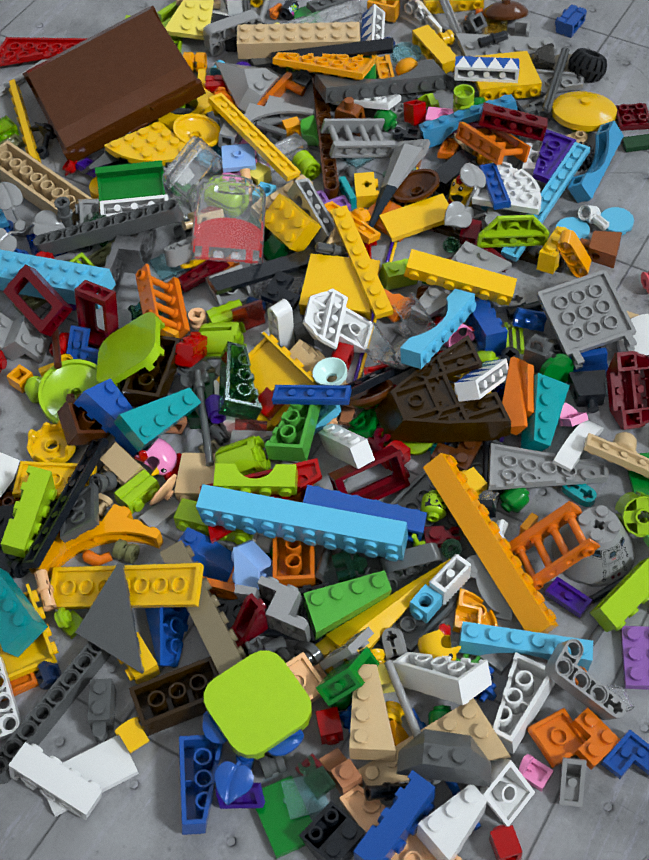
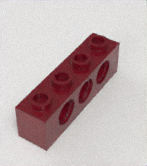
[479,102,548,141]

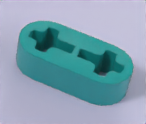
[561,484,597,507]

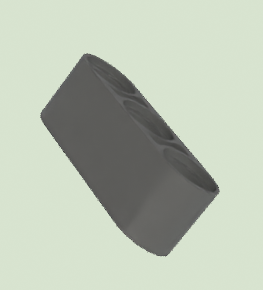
[380,543,443,580]

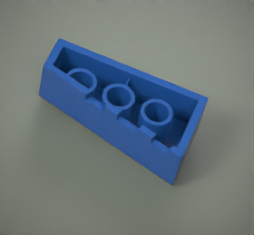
[466,296,508,357]
[74,378,154,457]
[179,735,224,835]
[353,770,435,860]

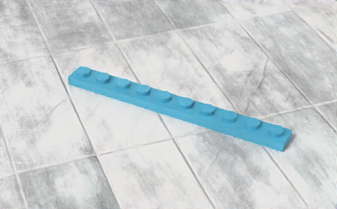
[501,142,590,262]

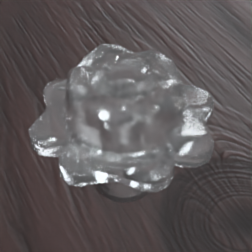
[479,490,499,508]

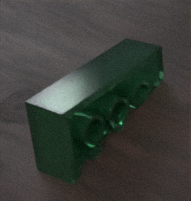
[218,341,262,422]

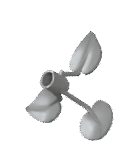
[444,163,507,228]
[0,182,65,252]

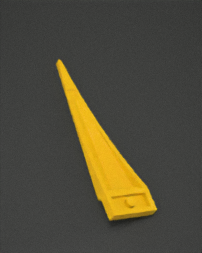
[315,559,450,673]

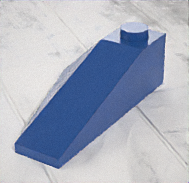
[178,527,234,582]
[145,607,190,668]

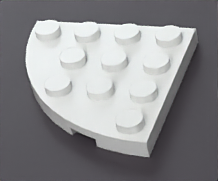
[472,161,541,215]

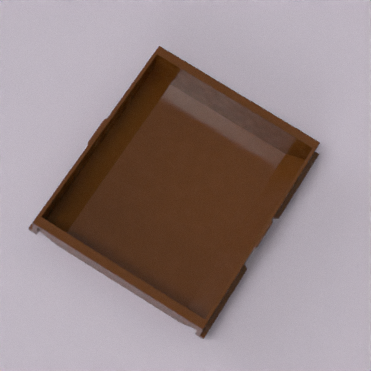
[23,6,206,161]

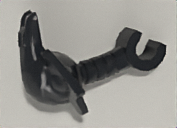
[30,122,57,160]

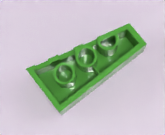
[264,404,321,462]
[303,570,392,641]

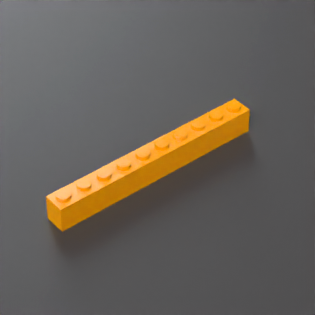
[423,453,559,634]

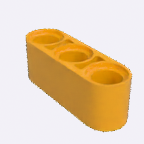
[557,229,592,278]

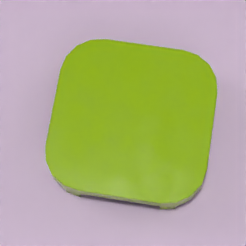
[96,312,165,390]
[204,651,312,760]

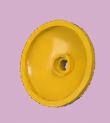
[173,113,221,149]

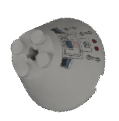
[552,505,635,587]

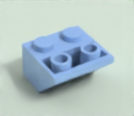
[231,540,273,590]

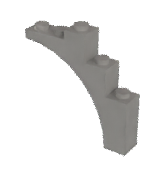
[218,95,314,147]

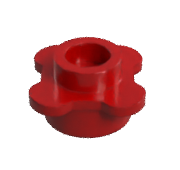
[62,159,77,176]

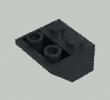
[299,801,366,860]

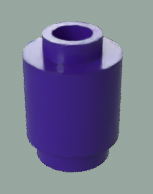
[205,394,227,424]

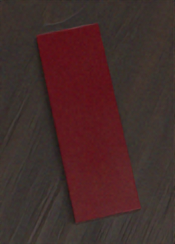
[178,252,229,293]

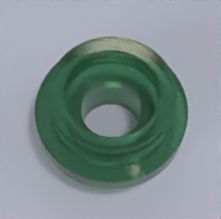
[443,236,460,253]
[441,538,462,559]

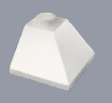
[335,307,375,353]
[480,758,535,827]

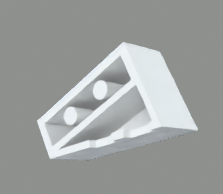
[416,785,487,860]

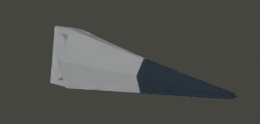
[369,139,431,228]

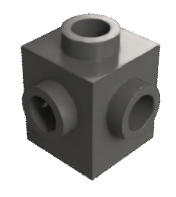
[462,12,488,34]

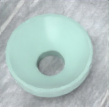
[312,357,348,385]

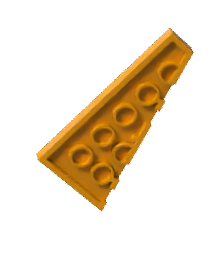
[273,52,377,80]

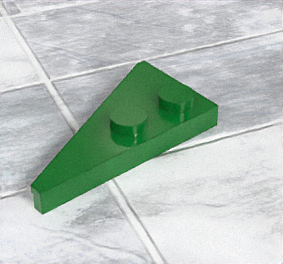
[347,403,380,439]

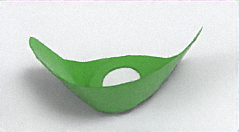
[300,115,319,146]

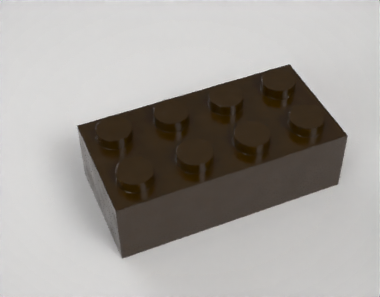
[122,336,181,407]
[129,656,219,736]

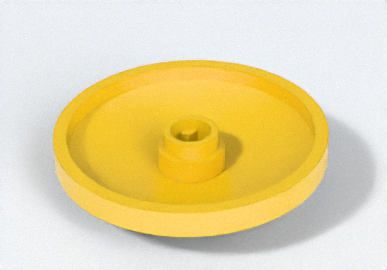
[552,91,617,132]

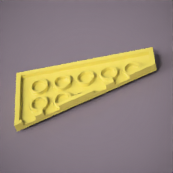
[165,0,214,40]

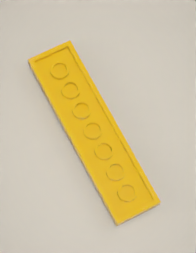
[50,563,204,609]

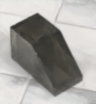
[530,43,555,70]

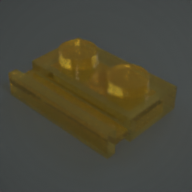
[485,18,508,35]

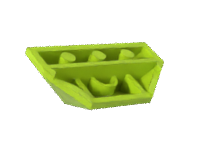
[476,215,549,248]

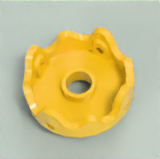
[27,420,76,463]

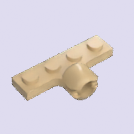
[583,432,649,479]

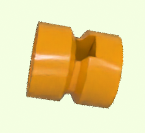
[183,52,207,73]

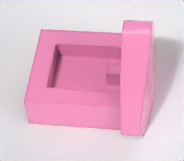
[558,403,589,427]
[518,754,554,792]

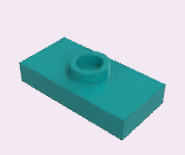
[339,176,357,211]

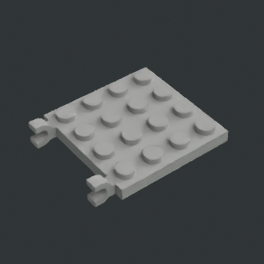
[536,269,637,370]

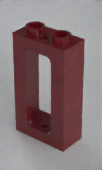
[3,264,73,336]
[74,280,119,348]
[328,445,410,500]

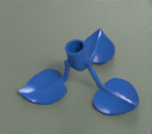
[202,711,304,805]

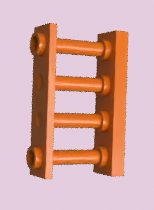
[455,122,531,165]
[135,264,190,339]
[509,501,600,591]

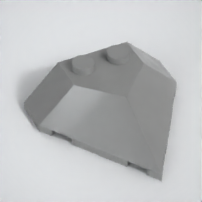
[215,62,282,114]

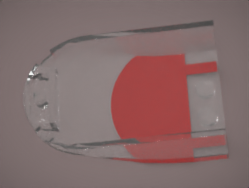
[191,174,266,264]

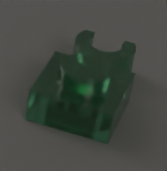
[297,755,336,800]

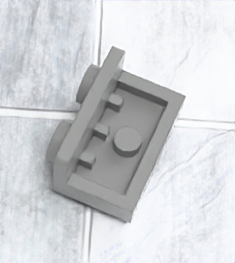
[75,199,100,225]

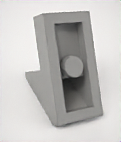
[559,757,587,807]

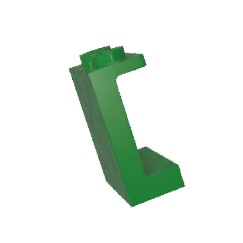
[316,647,379,706]

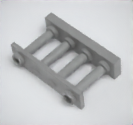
[320,118,396,158]

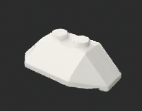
[303,289,348,349]

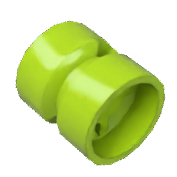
[453,84,475,112]
[292,150,321,181]

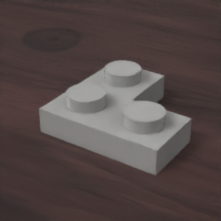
[319,627,374,670]

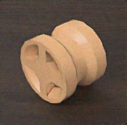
[188,308,207,330]

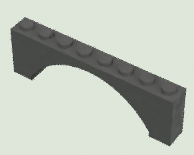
[315,59,446,103]

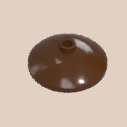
[483,0,529,20]
[392,169,440,204]
[344,380,394,410]

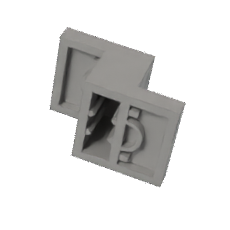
[0,312,52,364]
[257,576,312,642]

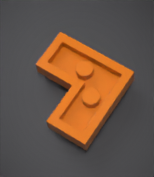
[571,707,620,770]

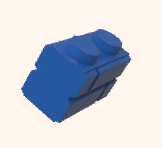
[555,4,587,38]

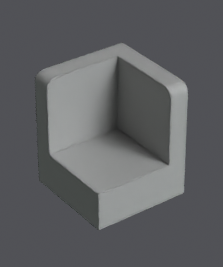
[514,19,531,37]

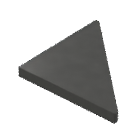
[75,561,144,674]

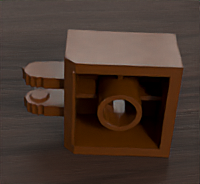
[57,394,111,445]

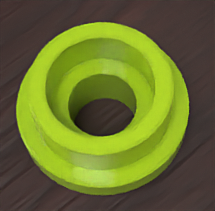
[54,607,73,628]

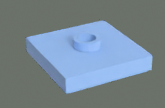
[221,143,256,173]

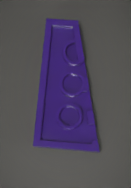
[533,129,577,184]

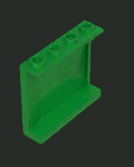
[95,160,166,217]

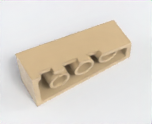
[349,664,396,762]

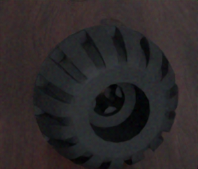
[568,48,607,83]

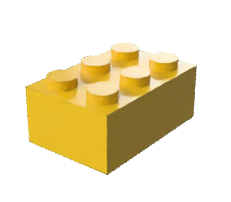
[260,193,322,252]

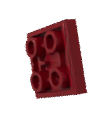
[615,103,649,131]

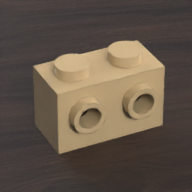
[100,442,148,486]

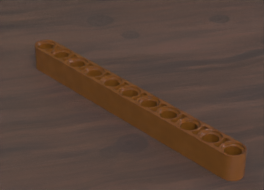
[312,73,339,200]

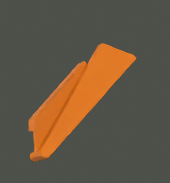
[502,357,534,436]

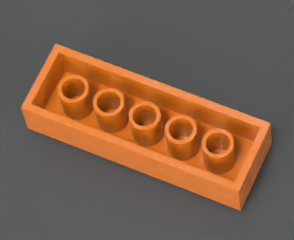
[273,484,316,588]

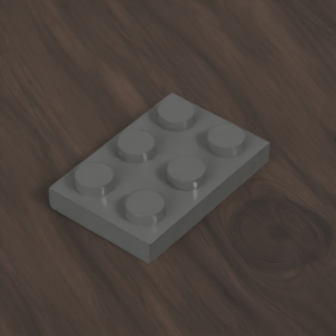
[60,483,99,543]

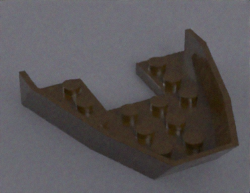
[374,335,511,443]

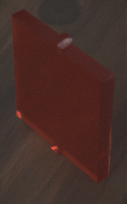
[231,299,266,330]
[235,418,267,431]

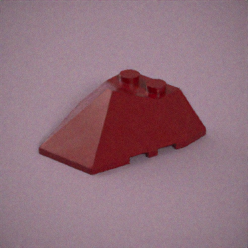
[606,351,649,430]

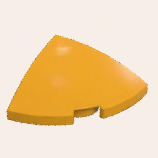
[452,588,498,633]

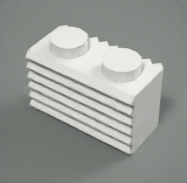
[429,554,471,605]

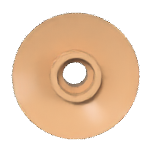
[149,474,177,506]

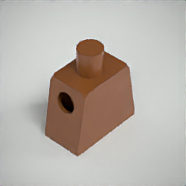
[334,97,365,137]
[580,231,622,268]

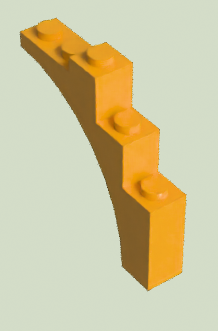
[29,504,164,579]

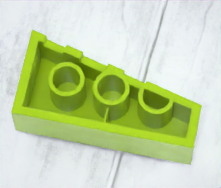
[1,465,57,558]

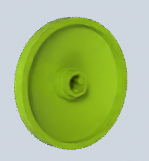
[38,359,100,424]

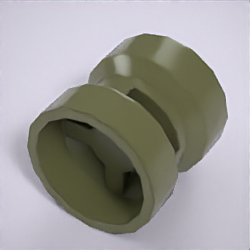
[112,539,140,564]

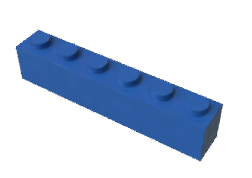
[303,485,427,542]

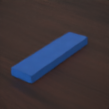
[479,163,511,210]
[272,385,352,405]

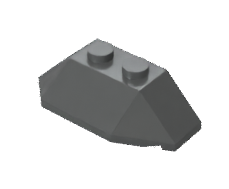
[396,729,492,787]

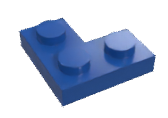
[66,325,99,365]
[601,730,649,779]

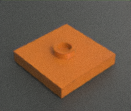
[527,708,587,769]

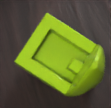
[417,93,439,109]

